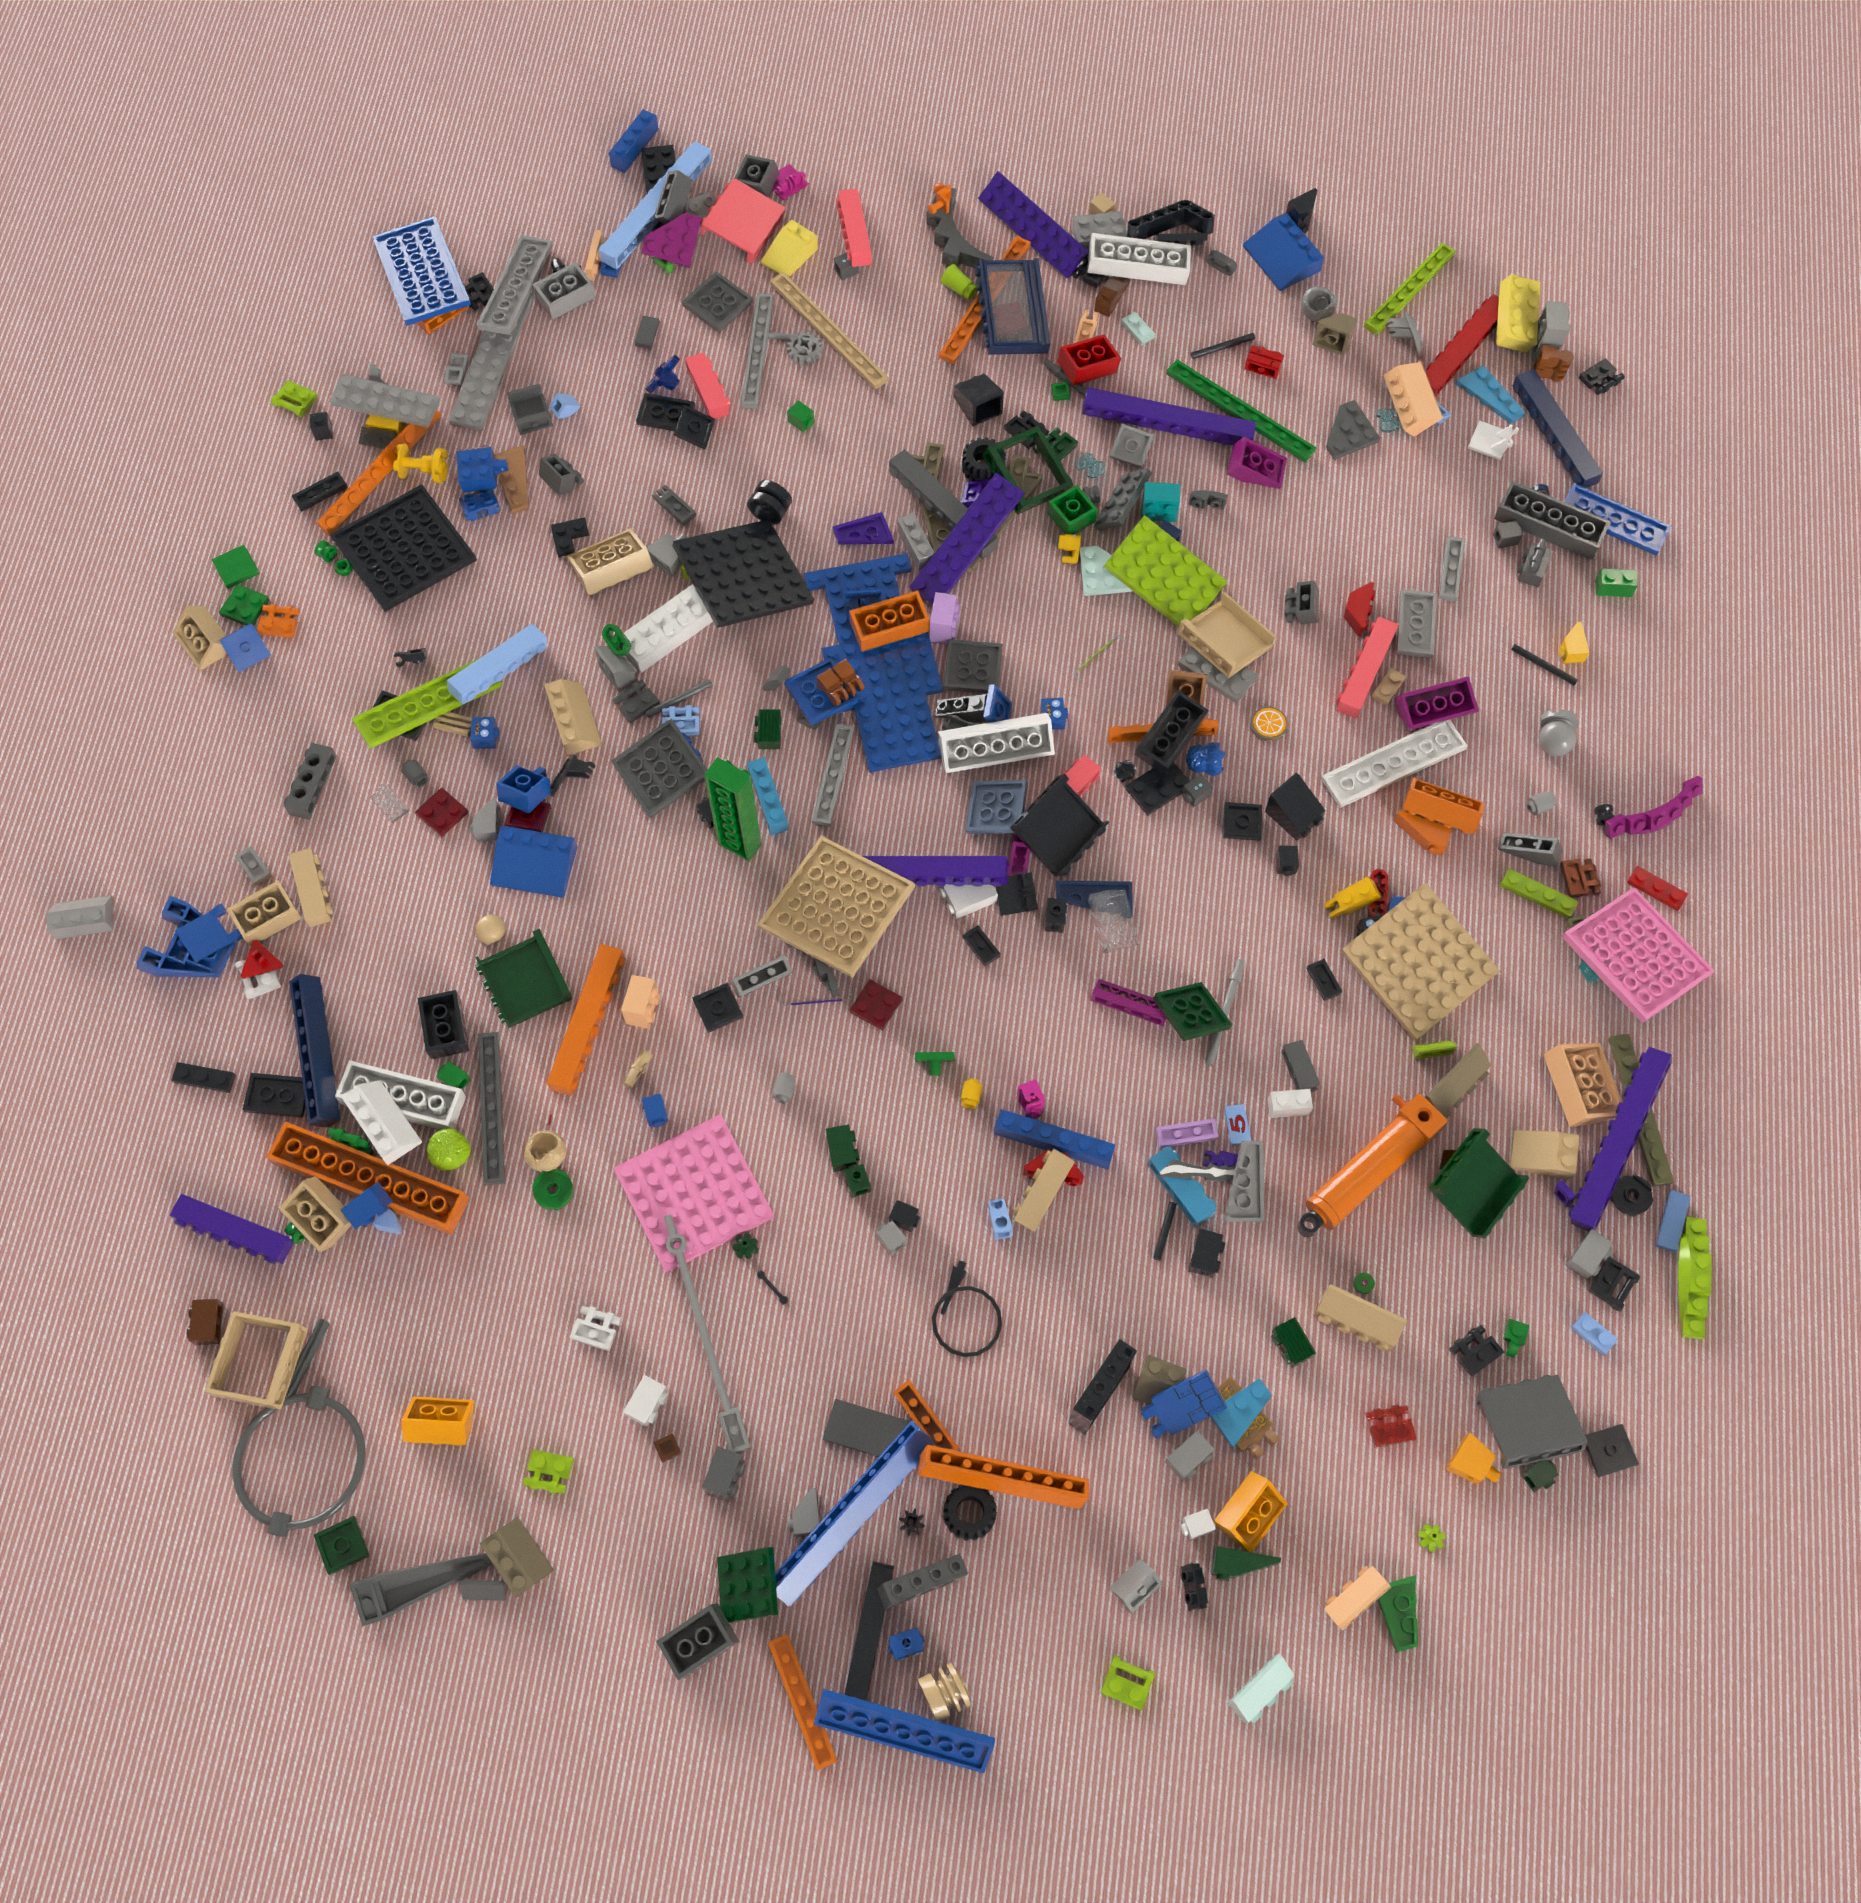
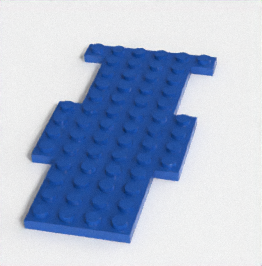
[804,553,943,773]

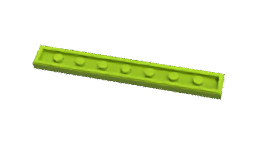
[1363,242,1456,335]

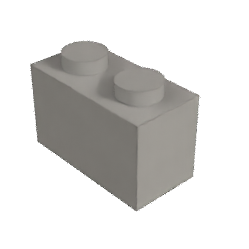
[1566,1229,1613,1280]
[1164,1430,1215,1481]

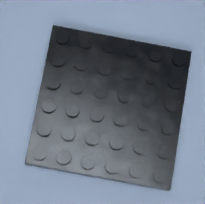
[330,484,477,612]
[672,519,814,628]

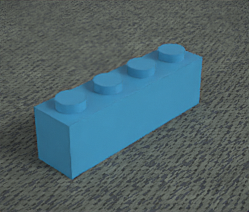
[747,757,788,835]
[1147,1146,1217,1228]

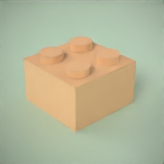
[621,975,661,1029]

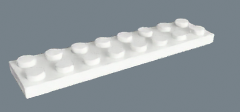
[1321,720,1467,808]

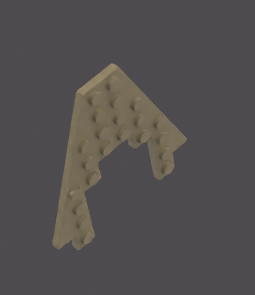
[911,442,1043,572]

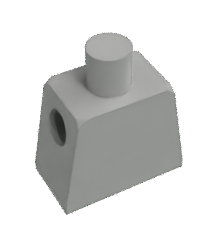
[646,534,687,577]

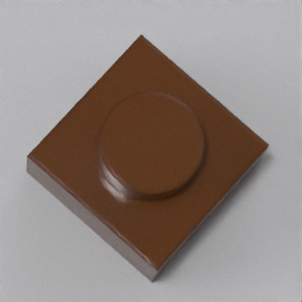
[653,1433,682,1463]

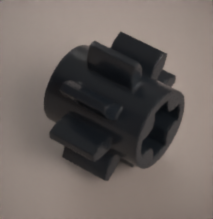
[899,1509,925,1537]

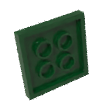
[1153,982,1232,1041]
[717,1547,778,1624]

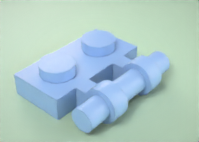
[662,705,700,736]

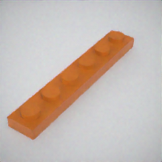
[1107,719,1219,743]
[768,1633,838,1771]

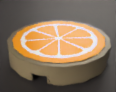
[1251,707,1288,741]

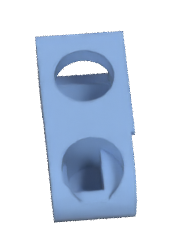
[987,1198,1013,1240]

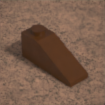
[1094,276,1131,317]

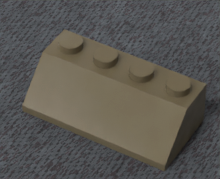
[1425,1042,1491,1119]

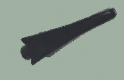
[941,1260,967,1315]

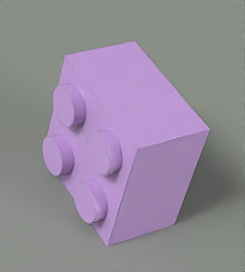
[930,592,960,644]

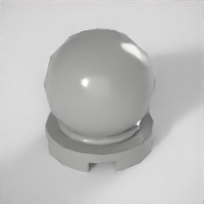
[1539,709,1579,757]

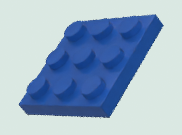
[784,657,859,726]

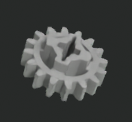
[787,330,823,366]

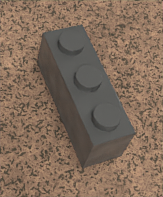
[654,170,693,225]

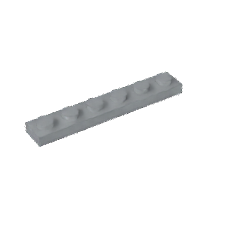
[812,724,854,827]

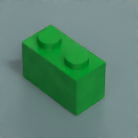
[1595,568,1638,597]

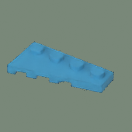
[1455,365,1526,424]

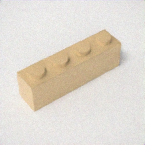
[289,848,333,927]
[1012,1148,1075,1232]

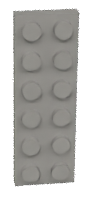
[329,374,440,428]

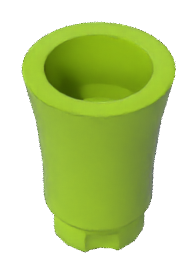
[940,264,977,301]

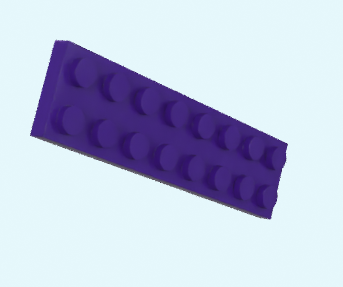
[978,171,1089,278]
[909,473,1024,605]

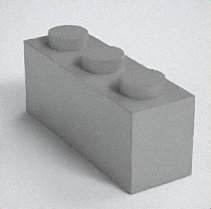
[897,513,934,571]
[730,955,793,998]

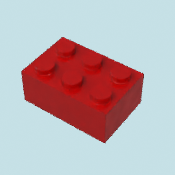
[1057,334,1121,386]

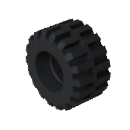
[962,437,1006,482]
[943,1484,997,1541]

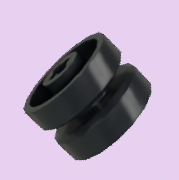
[747,480,792,525]

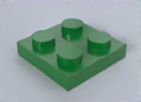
[219,584,270,626]

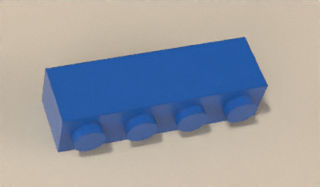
[609,109,659,173]

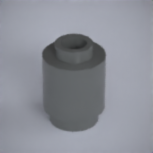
[401,760,428,787]

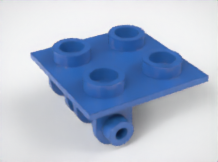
[459,489,500,522]
[845,587,882,610]

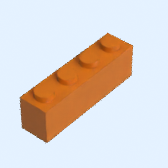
[893,1379,961,1451]

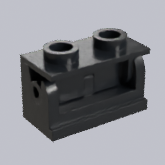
[1188,1228,1226,1278]

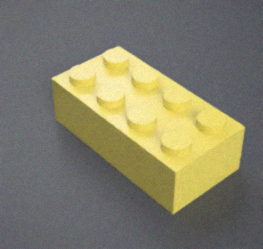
[1496,274,1541,353]

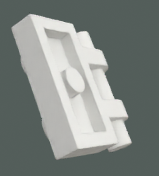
[570,1306,622,1351]

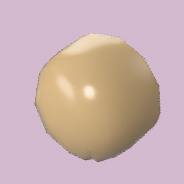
[476,914,505,945]

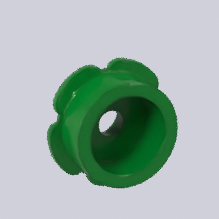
[335,559,353,576]

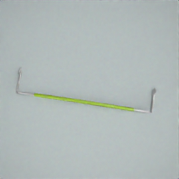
[1073,634,1127,682]

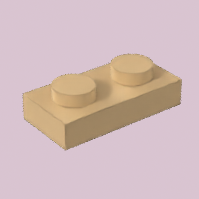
[1372,668,1407,706]

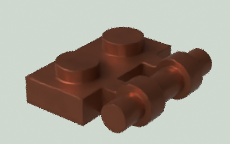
[1560,858,1601,898]

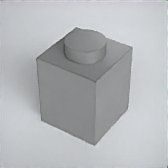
[876,1221,907,1256]

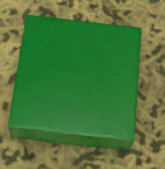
[1051,382,1070,401]

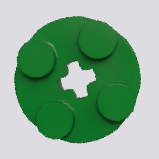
[532,1169,574,1211]

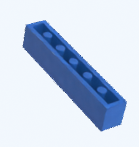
[994,1109,1116,1170]

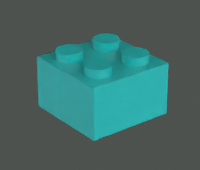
[1141,482,1180,523]

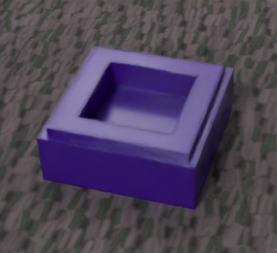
[1554,1180,1576,1207]

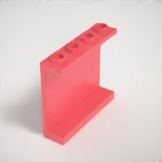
[700,178,786,264]

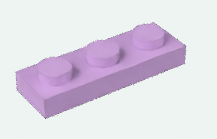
[1156,1119,1219,1148]

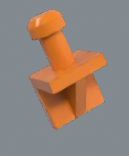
[928,183,951,214]

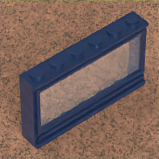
[975,258,1051,355]

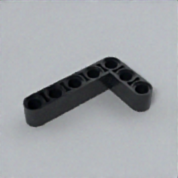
[1127,200,1215,239]

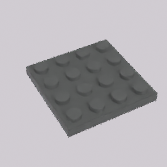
[611,719,707,818]

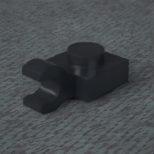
[394,648,427,667]

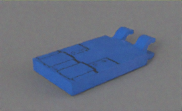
[1141,1369,1227,1438]

